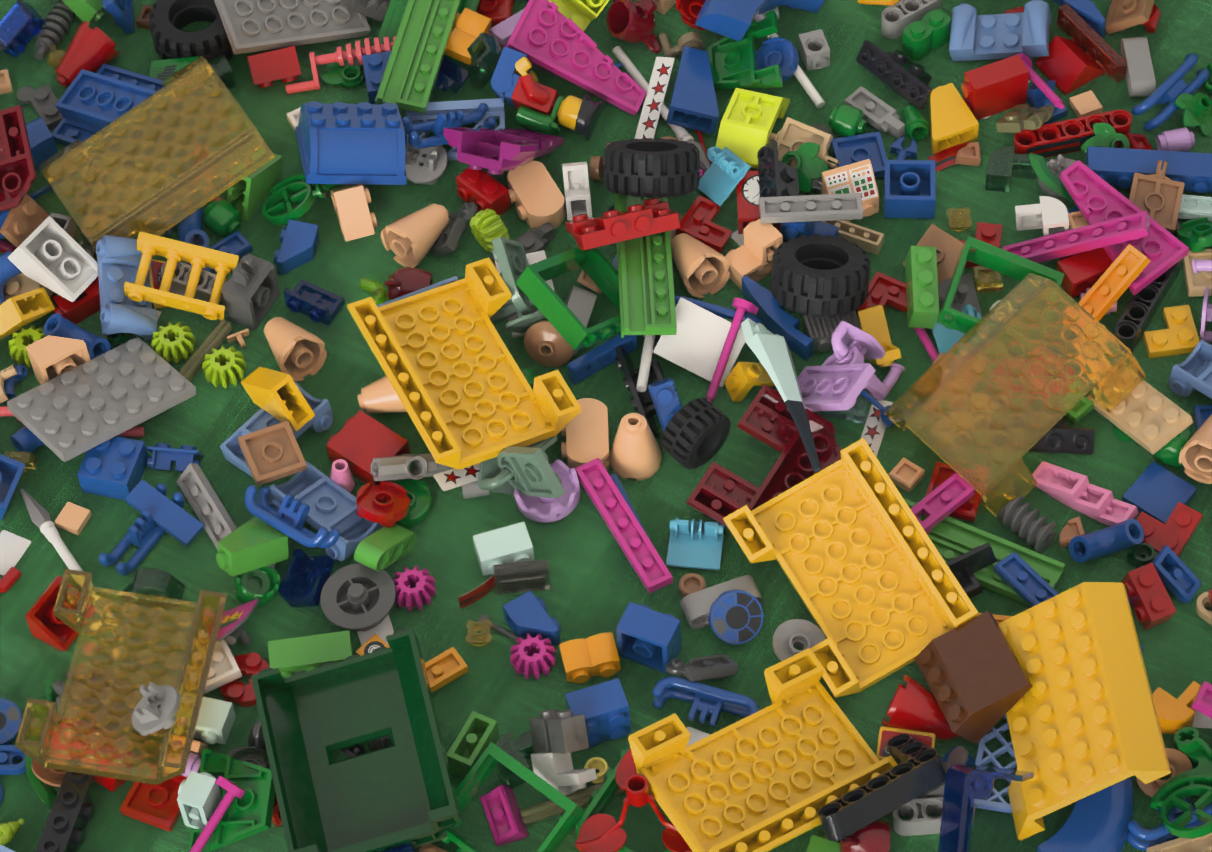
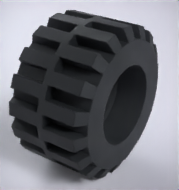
[661,398,731,470]

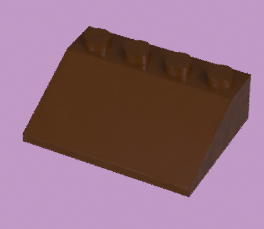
[915,611,1033,744]

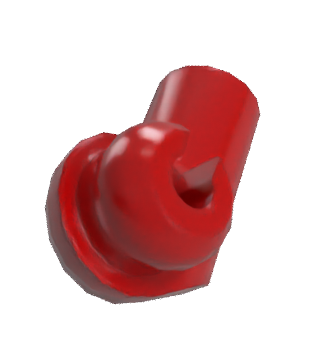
[0,567,22,593]

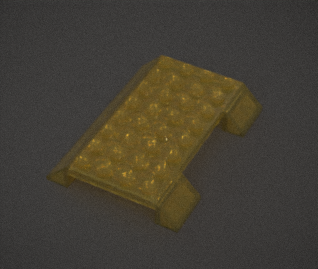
[38,56,275,251]
[884,273,1146,518]
[15,569,227,785]

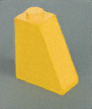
[929,83,979,155]
[0,287,55,341]
[241,366,315,432]

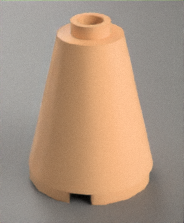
[381,203,449,268]
[671,233,730,298]
[264,317,327,381]
[358,376,407,413]
[609,413,662,481]
[1179,414,1212,484]

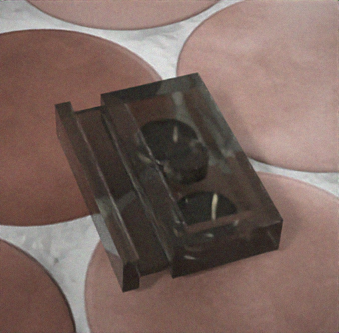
[493,559,551,595]

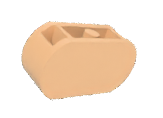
[507,160,566,229]
[561,398,610,470]

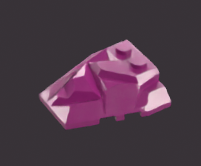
[443,127,564,175]

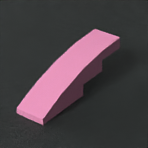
[1028,461,1139,526]

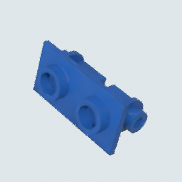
[147,443,204,472]

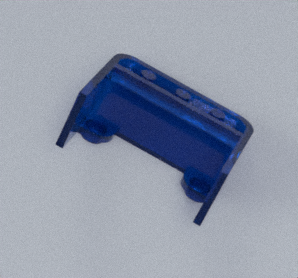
[938,763,1034,852]

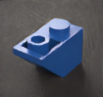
[274,219,319,275]
[503,590,561,646]

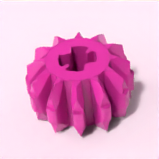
[393,565,436,612]
[510,633,556,680]

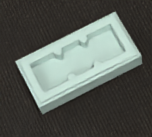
[1178,194,1212,222]

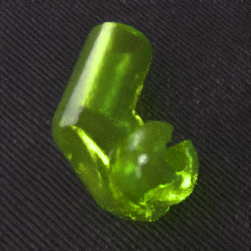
[359,277,388,305]

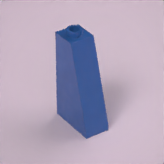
[666,46,719,134]

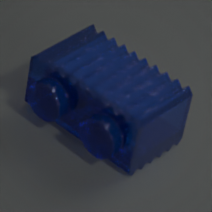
[0,0,45,58]

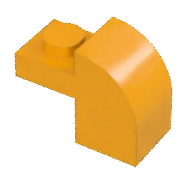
[1152,681,1200,734]

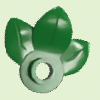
[321,58,364,88]
[1174,92,1212,137]
[1080,123,1130,154]
[781,142,829,192]

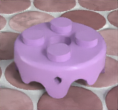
[513,459,581,523]

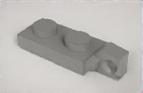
[844,86,905,139]

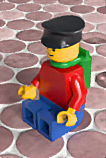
[491,46,604,141]

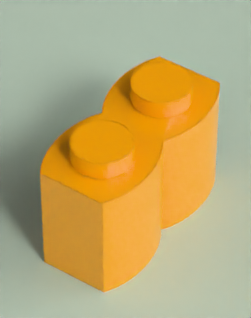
[445,8,491,66]
[559,632,621,684]

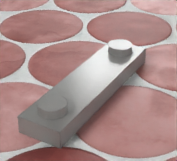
[759,193,863,224]
[176,463,237,550]

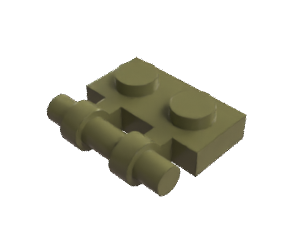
[996,104,1054,133]

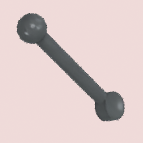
[479,615,526,641]

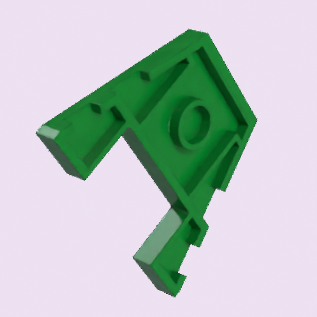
[707,10,783,89]
[187,749,276,852]

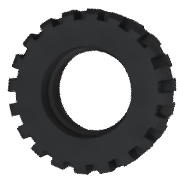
[149,0,234,70]
[604,138,700,198]
[770,234,871,317]

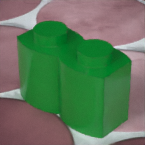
[902,8,951,61]

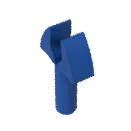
[890,137,917,160]

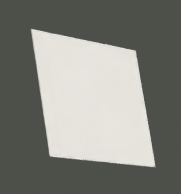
[653,297,745,387]

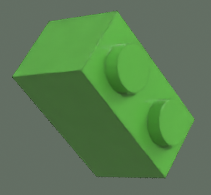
[447,711,500,778]

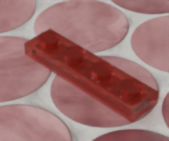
[1057,3,1127,83]

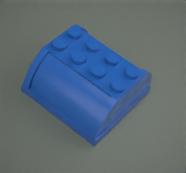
[295,101,407,185]

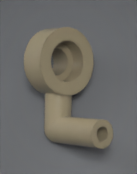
[658,32,704,58]

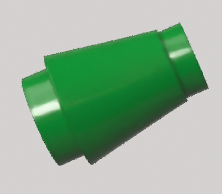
[903,105,929,141]

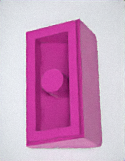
[480,784,529,847]

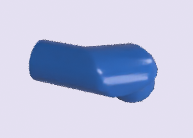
[4,364,28,399]

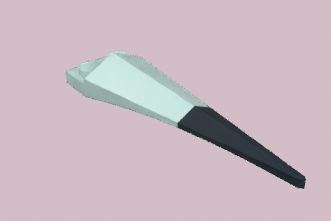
[741,318,821,474]

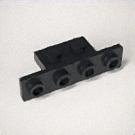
[856,40,932,109]
[757,140,799,226]
[615,345,666,438]
[987,412,1095,454]
[946,543,997,599]
[35,760,97,852]

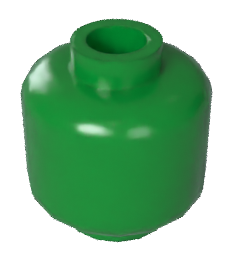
[828,104,867,137]
[204,200,241,237]

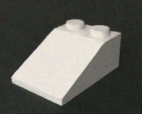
[7,216,98,302]

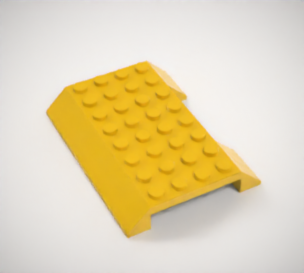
[347,257,582,470]
[723,438,979,698]
[998,582,1171,841]
[628,648,898,852]

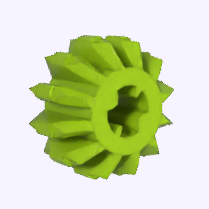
[470,208,509,253]
[151,321,196,365]
[8,325,46,370]
[202,344,247,389]

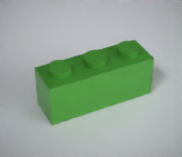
[905,245,939,329]
[268,630,353,678]

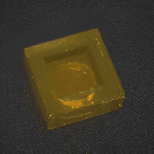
[972,266,1003,293]
[4,451,37,472]

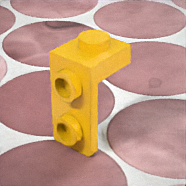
[857,305,902,367]
[723,362,775,402]

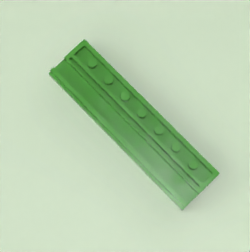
[375,0,462,114]
[614,193,677,338]
[903,498,1066,605]

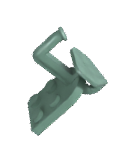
[490,237,547,333]
[478,436,565,498]

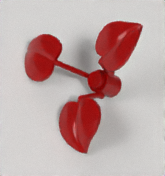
[575,748,693,852]

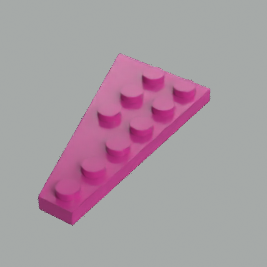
[505,0,646,116]
[1060,160,1189,295]

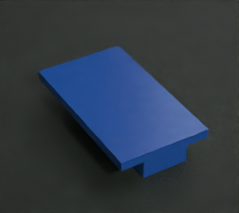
[52,63,235,181]

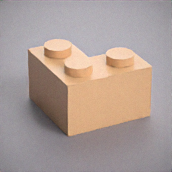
[330,184,378,241]
[725,219,783,290]

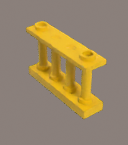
[124,231,239,320]

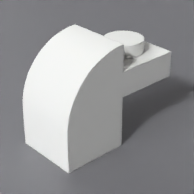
[562,162,592,220]
[1015,196,1069,236]
[531,752,597,796]

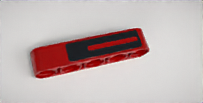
[1012,109,1132,162]

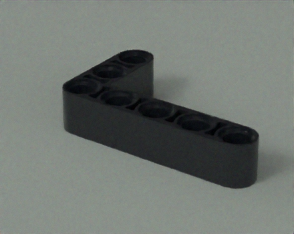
[1113,260,1181,354]
[818,734,947,841]

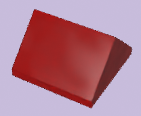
[1035,35,1104,95]
[25,575,97,652]

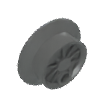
[320,563,396,631]

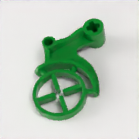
[262,171,346,225]
[1150,727,1212,839]

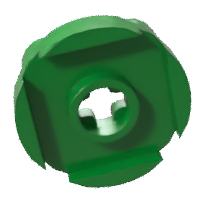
[1177,217,1212,252]
[382,478,433,530]

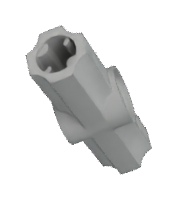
[371,453,453,481]

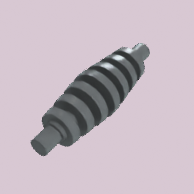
[34,0,75,60]

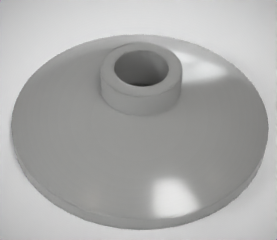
[772,619,826,661]

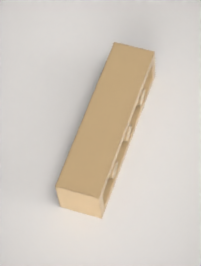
[822,220,884,255]

